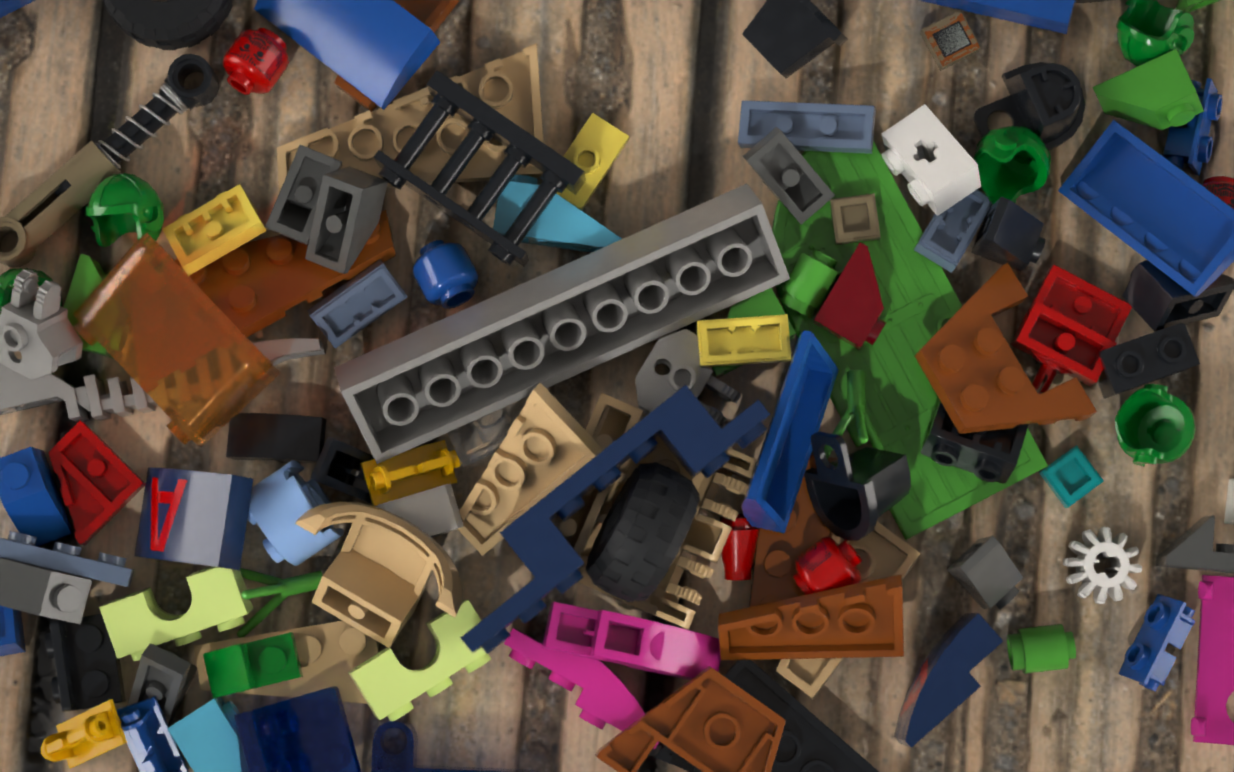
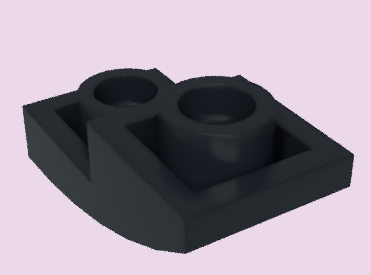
[226,413,326,463]

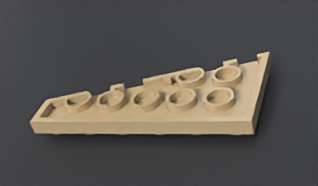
[277,43,544,192]

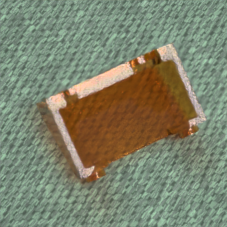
[73,232,281,447]

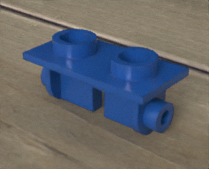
[1163,78,1222,176]
[1118,594,1196,692]
[116,696,189,772]

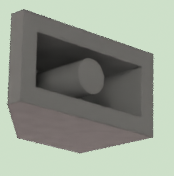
[305,167,388,274]
[946,536,1023,609]
[0,557,92,624]

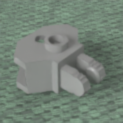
[0,269,83,380]
[635,329,741,427]

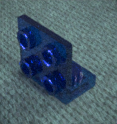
[234,686,361,772]

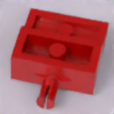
[1010,264,1132,394]

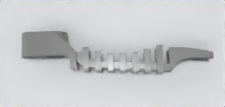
[0,338,325,422]

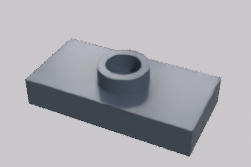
[914,190,992,273]
[307,259,408,348]

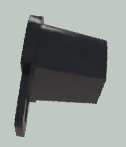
[742,0,848,79]
[973,62,1085,151]
[804,432,911,541]

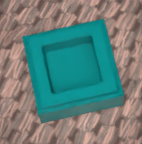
[1038,445,1104,508]

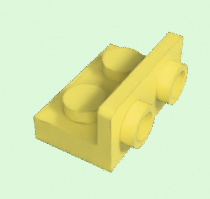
[162,184,267,276]

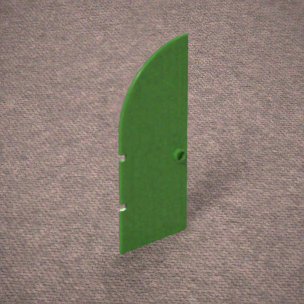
[772,141,1048,540]

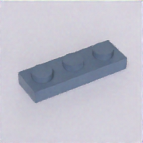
[738,100,876,154]
[0,531,135,587]

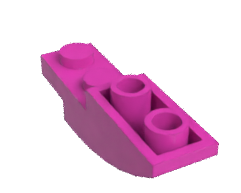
[542,602,721,680]
[504,628,659,749]

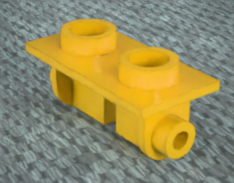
[361,440,460,506]
[41,699,127,768]

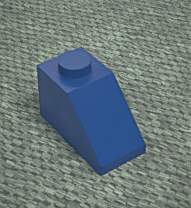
[0,447,74,547]

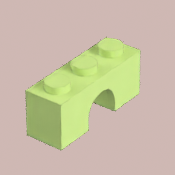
[99,566,254,662]
[348,600,492,722]

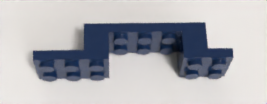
[460,385,770,653]

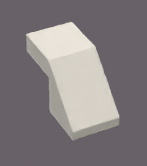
[375,483,464,538]

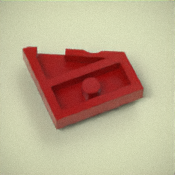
[48,420,146,546]

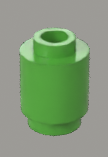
[780,248,841,318]
[1007,624,1076,674]

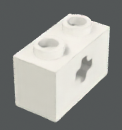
[881,104,981,216]

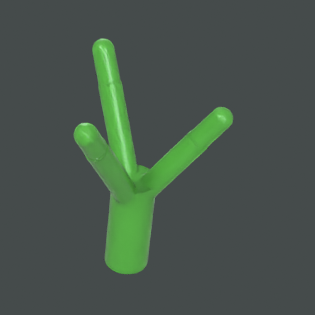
[824,370,885,459]
[237,568,322,638]

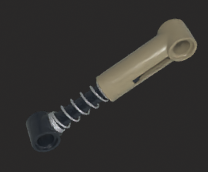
[0,54,219,268]

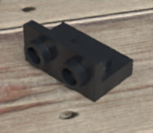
[1098,323,1200,399]
[921,400,1029,484]
[45,614,126,712]

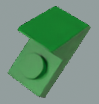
[203,632,303,698]

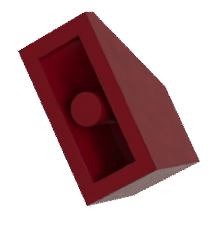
[814,242,887,350]

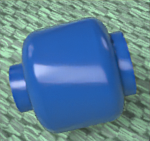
[413,240,478,309]

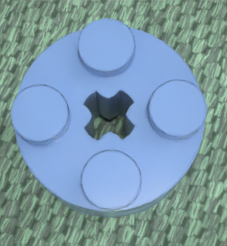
[247,460,344,566]

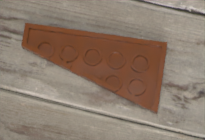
[126,210,396,393]

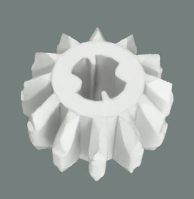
[1063,527,1142,604]

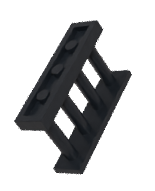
[374,70,586,267]

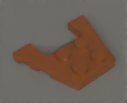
[915,263,1097,434]
[595,666,786,772]

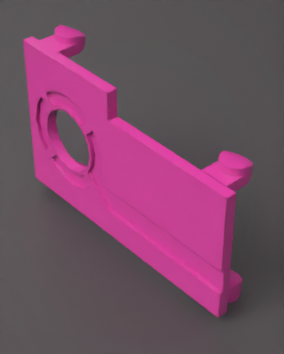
[1190,575,1234,745]

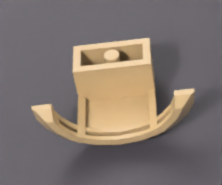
[295,501,462,648]

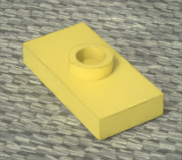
[556,113,630,211]
[696,314,791,368]

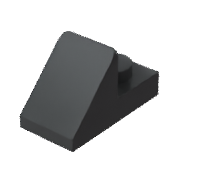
[743,127,835,225]
[265,145,342,245]
[1156,515,1234,574]
[128,643,197,726]

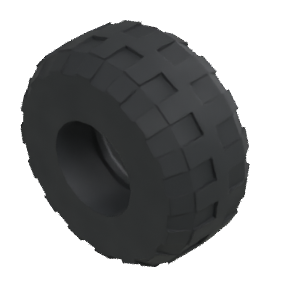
[103,0,233,50]
[585,462,700,603]

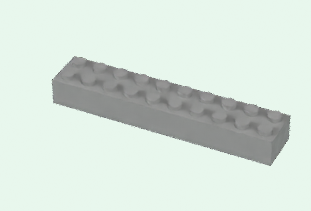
[334,184,790,464]

